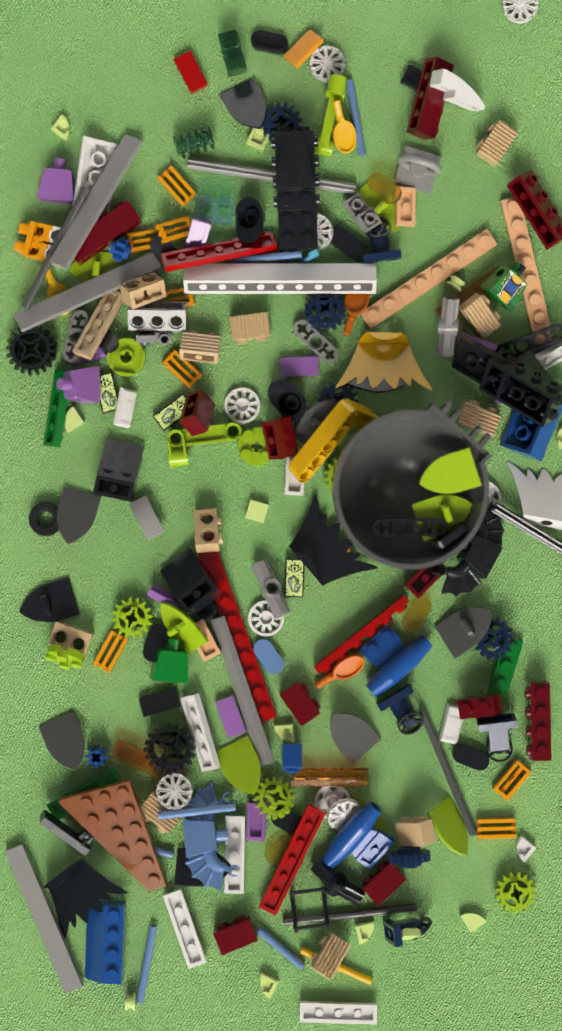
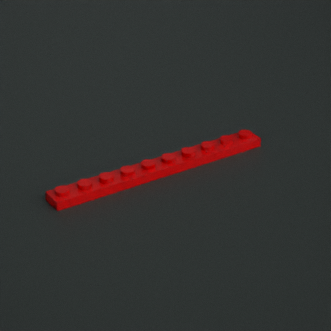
[198,537,277,722]

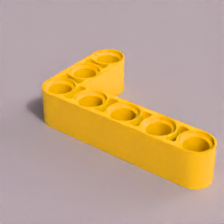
[288,399,378,483]

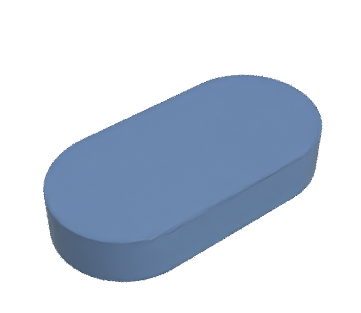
[254,639,284,674]

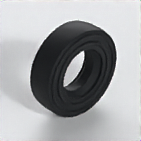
[29,502,59,536]

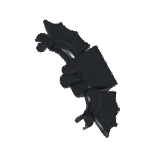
[432,502,505,597]

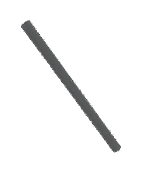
[21,186,90,309]
[418,709,477,836]
[283,903,417,926]

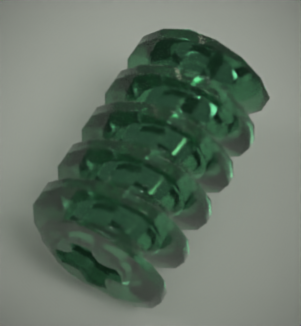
[172,125,215,159]

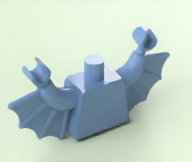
[181,782,240,892]

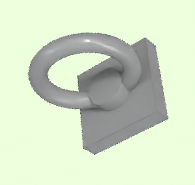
[394,146,442,194]

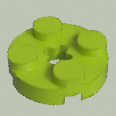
[107,338,146,377]
[238,427,270,466]
[45,644,85,670]

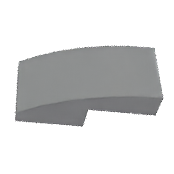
[342,192,382,233]
[129,495,165,540]

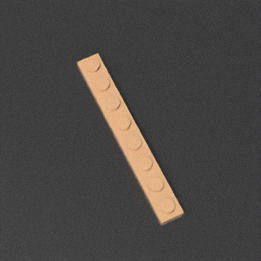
[500,197,553,344]
[360,229,498,330]

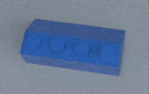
[500,383,562,461]
[85,901,126,984]

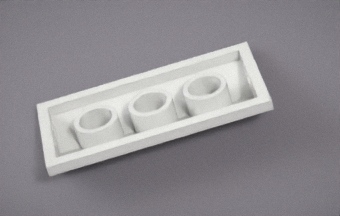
[73,136,119,215]

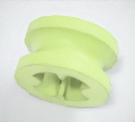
[446,275,465,292]
[125,992,136,1011]

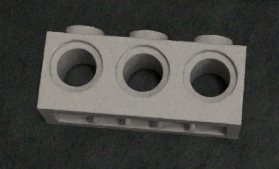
[127,301,187,332]

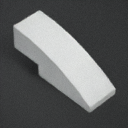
[429,69,485,111]

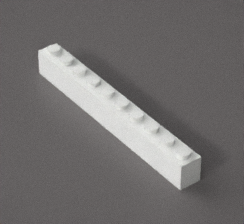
[183,263,377,294]

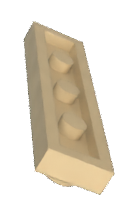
[72,291,123,360]

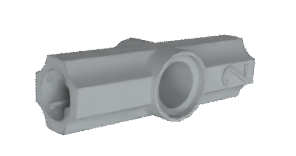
[437,296,460,357]
[251,559,291,619]

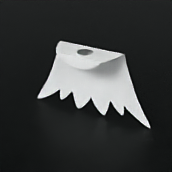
[507,461,562,530]

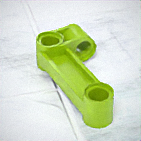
[315,74,347,158]
[167,423,242,467]

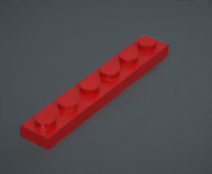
[161,231,277,272]
[313,595,409,673]
[259,803,326,915]

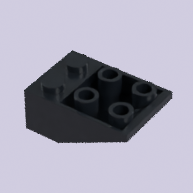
[93,438,145,502]
[160,547,223,616]

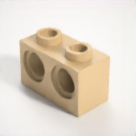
[119,272,167,309]
[193,508,223,553]
[48,621,94,656]

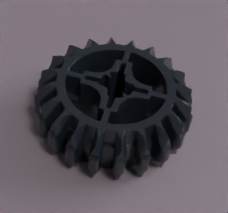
[6,325,58,376]
[144,723,196,775]

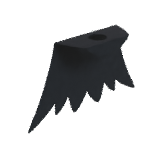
[289,494,378,586]
[43,859,128,939]

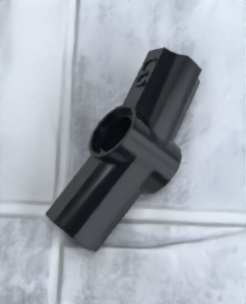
[310,857,365,906]

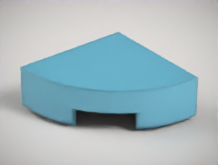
[299,249,319,263]

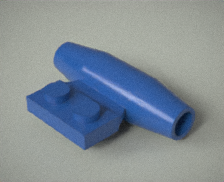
[359,624,433,697]
[322,801,394,869]

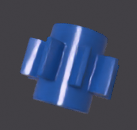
[109,237,132,262]
[85,744,110,769]

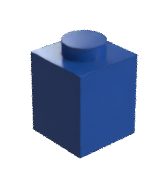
[282,744,302,774]

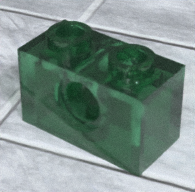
[218,29,247,77]

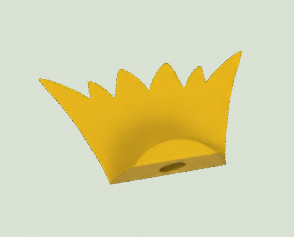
[335,332,433,391]

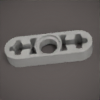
[63,310,90,365]
[293,320,338,364]

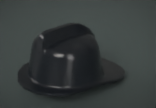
[235,197,265,243]
[268,379,306,421]

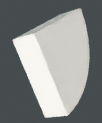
[516,834,536,862]

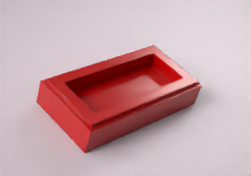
[173,51,208,95]

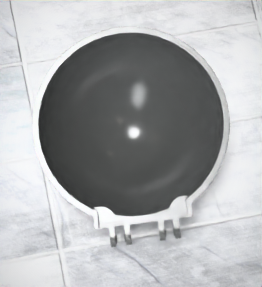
[332,399,492,569]

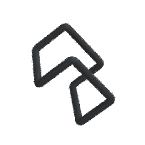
[289,887,330,933]

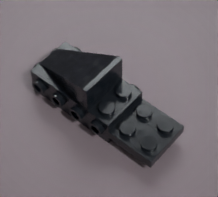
[271,127,320,250]
[452,334,562,428]

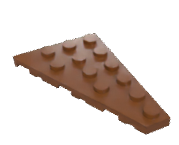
[59,779,167,891]

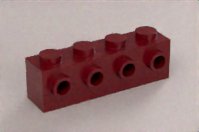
[406,56,454,140]
[507,170,562,250]
[74,200,142,266]
[525,681,552,761]

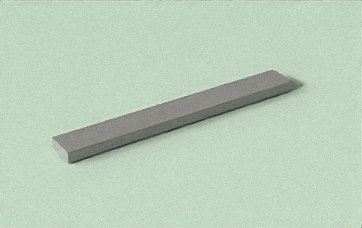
[49,134,143,270]
[13,252,162,332]
[210,616,274,765]
[5,843,84,994]

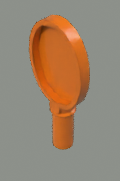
[343,294,370,336]
[315,654,364,689]

